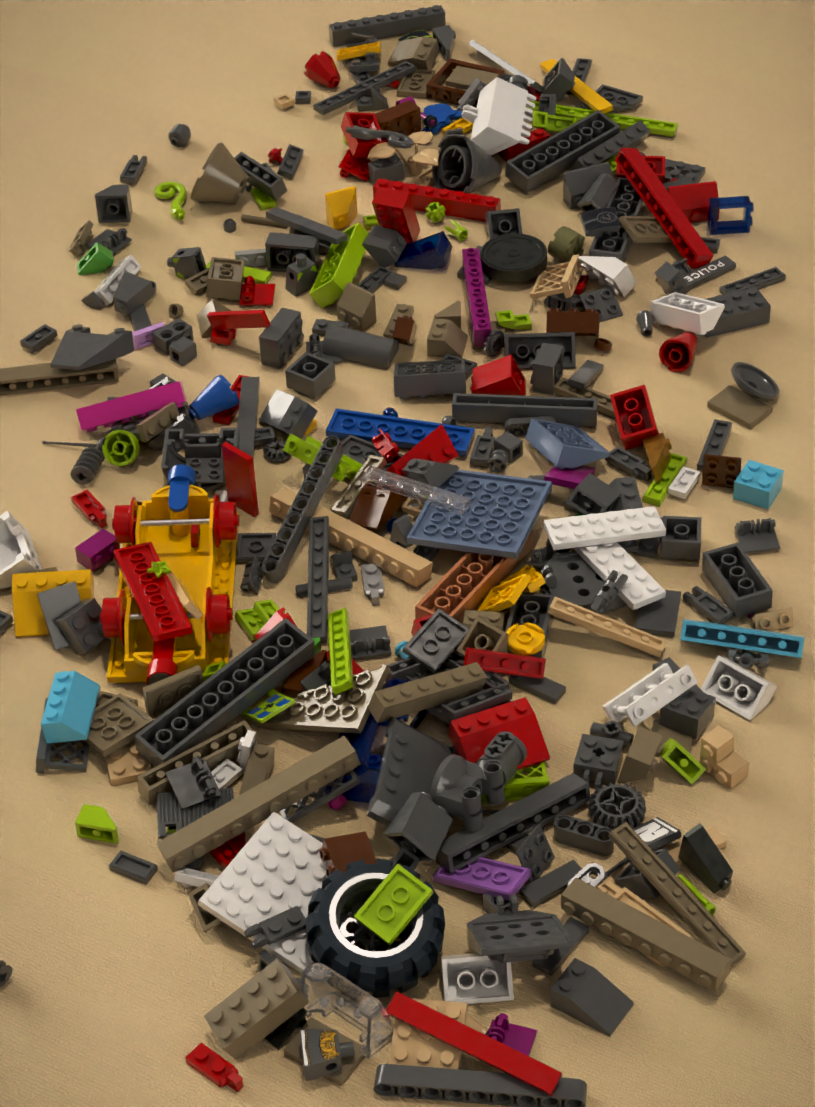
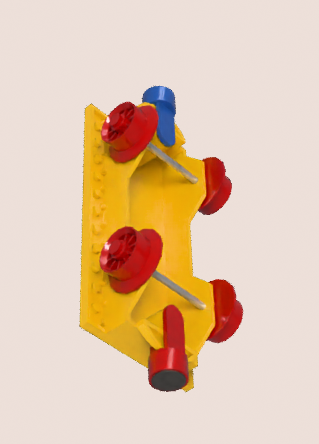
[100,464,240,686]

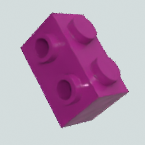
[75,528,120,572]

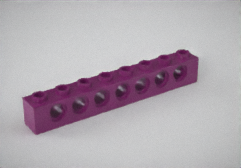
[462,248,492,347]

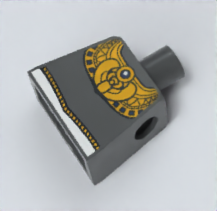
[300,1029,355,1081]

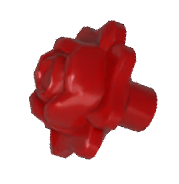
[268,148,283,164]

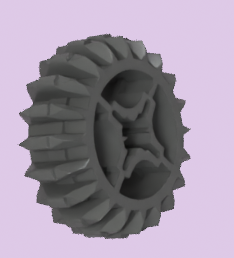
[588,782,646,830]

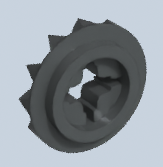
[483,329,504,357]
[263,440,291,462]

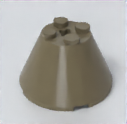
[190,142,250,204]

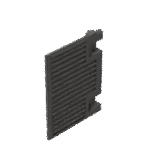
[157,788,234,839]

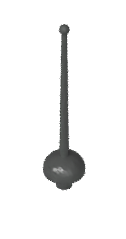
[42,437,106,453]

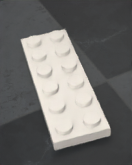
[544,506,666,550]
[573,542,666,610]

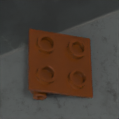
[702,454,742,488]

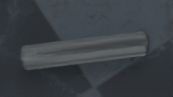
[295,577,353,596]

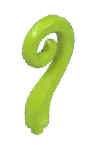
[154,181,187,220]

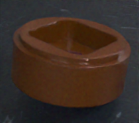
[594,338,612,352]

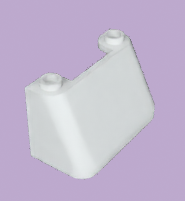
[0,511,42,590]

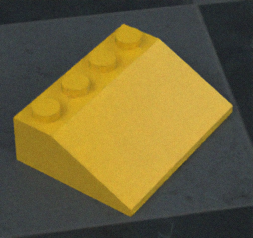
[12,569,94,637]

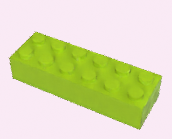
[309,222,368,308]

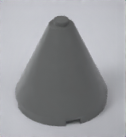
[432,134,502,193]

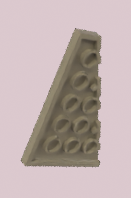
[254,664,390,734]

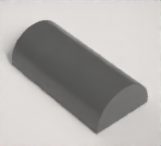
[322,325,399,369]

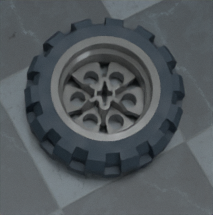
[305,858,445,998]

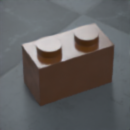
[392,315,417,346]

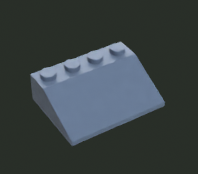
[525,418,610,469]

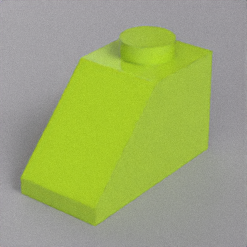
[659,738,706,785]
[75,804,119,844]

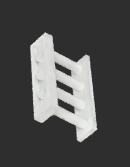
[602,663,698,727]

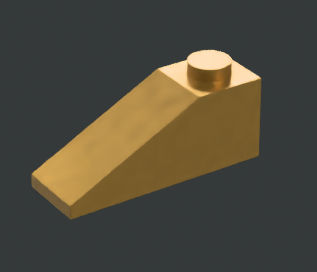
[642,433,672,482]

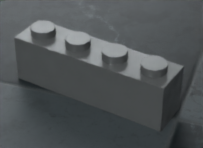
[235,152,288,201]

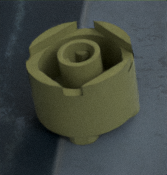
[548,226,585,263]

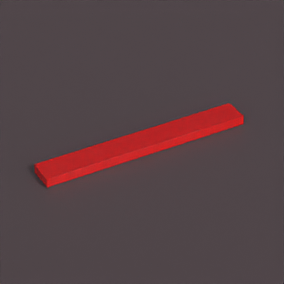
[385,991,562,1096]

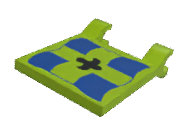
[241,688,296,724]

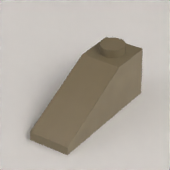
[239,743,275,795]

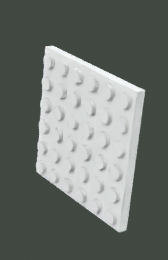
[198,811,355,979]

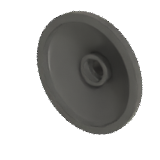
[731,362,779,400]

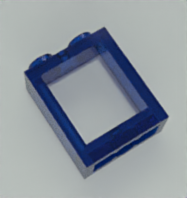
[708,196,754,235]

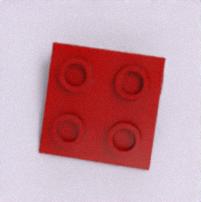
[338,149,373,181]
[239,276,275,306]

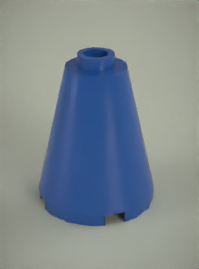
[188,375,240,420]

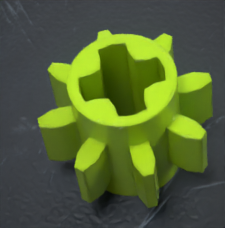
[425,202,446,223]

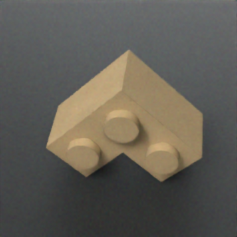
[700,725,749,789]

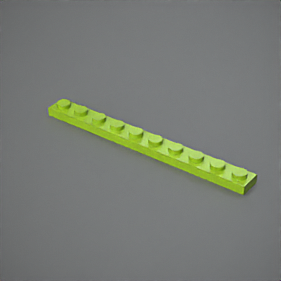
[526,101,678,137]

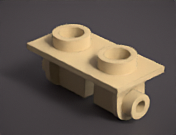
[751,607,794,631]

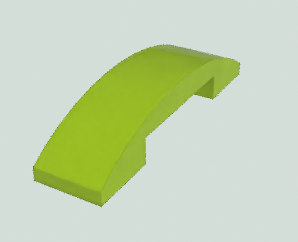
[532,111,583,133]

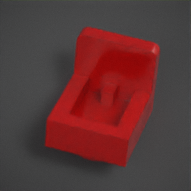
[210,328,237,345]

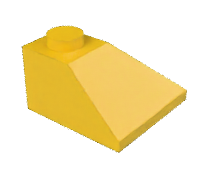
[325,186,358,230]

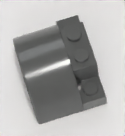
[161,428,240,492]

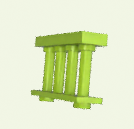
[283,433,363,482]

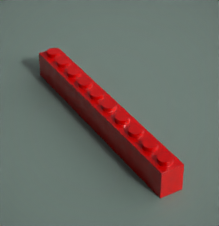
[615,148,714,268]

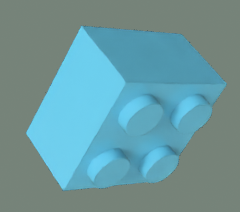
[733,460,784,509]

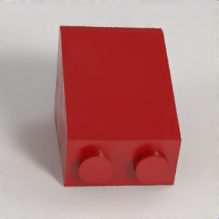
[471,355,526,396]

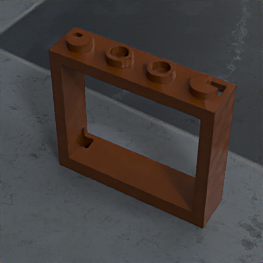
[426,58,504,108]

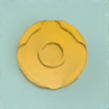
[506,623,545,656]

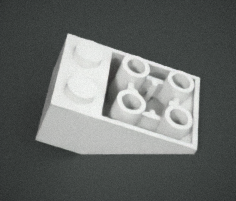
[578,256,637,297]

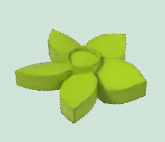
[147,561,171,578]

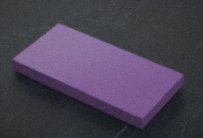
[433,857,531,901]

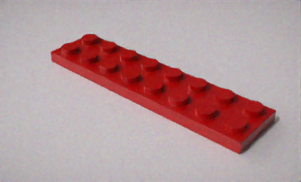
[114,542,193,642]

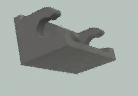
[539,94,556,116]

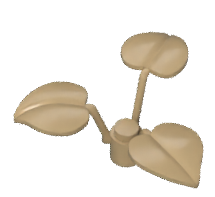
[368,131,439,175]

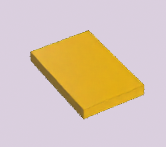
[337,41,382,61]
[477,573,531,612]

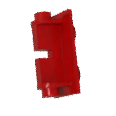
[372,428,400,461]

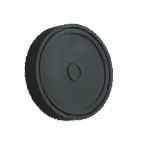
[480,233,547,283]

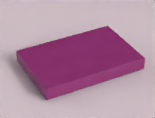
[544,465,596,489]

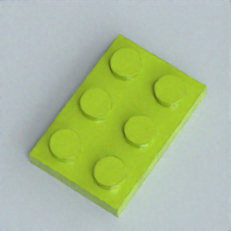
[354,864,434,945]

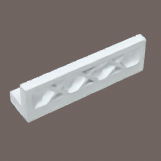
[94,255,142,306]

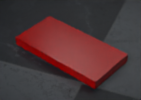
[221,442,259,517]

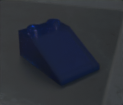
[394,231,452,270]

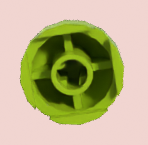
[102,430,140,466]

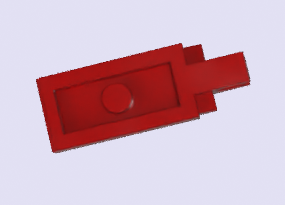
[71,490,108,529]
[185,1042,244,1092]

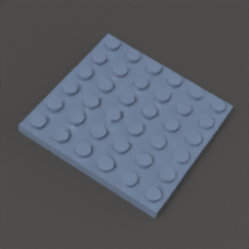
[407,470,552,559]

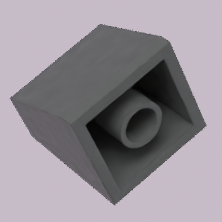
[383,792,453,861]

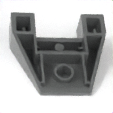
[50,324,134,370]

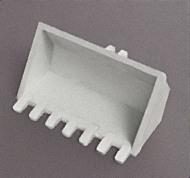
[461,77,536,156]

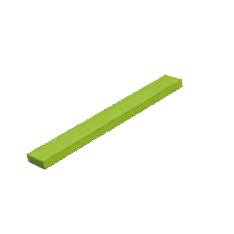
[328,607,353,695]

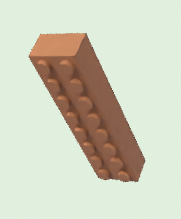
[415,530,534,624]

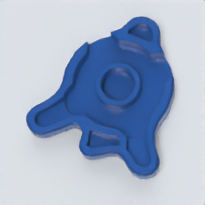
[423,104,462,135]

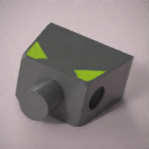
[167,247,207,280]
[285,254,318,296]

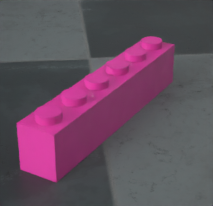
[76,381,187,433]

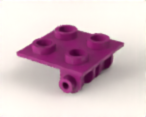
[487,1013,537,1056]

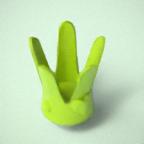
[445,219,468,241]

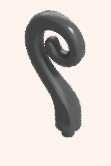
[345,125,414,149]

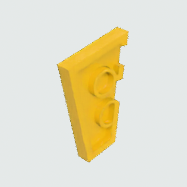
[499,565,546,593]

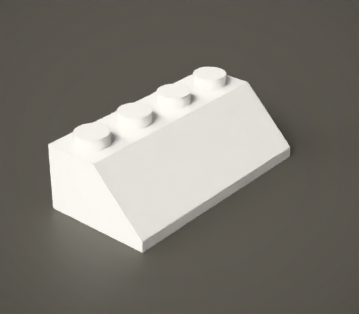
[651,292,725,335]

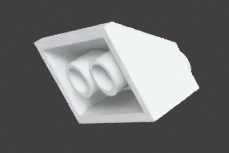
[701,655,777,720]
[440,953,514,1004]

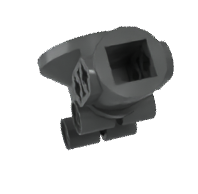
[430,731,527,832]

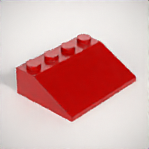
[448,697,550,771]

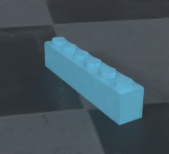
[680,619,805,658]

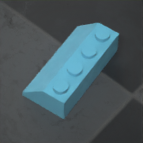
[41,671,100,744]

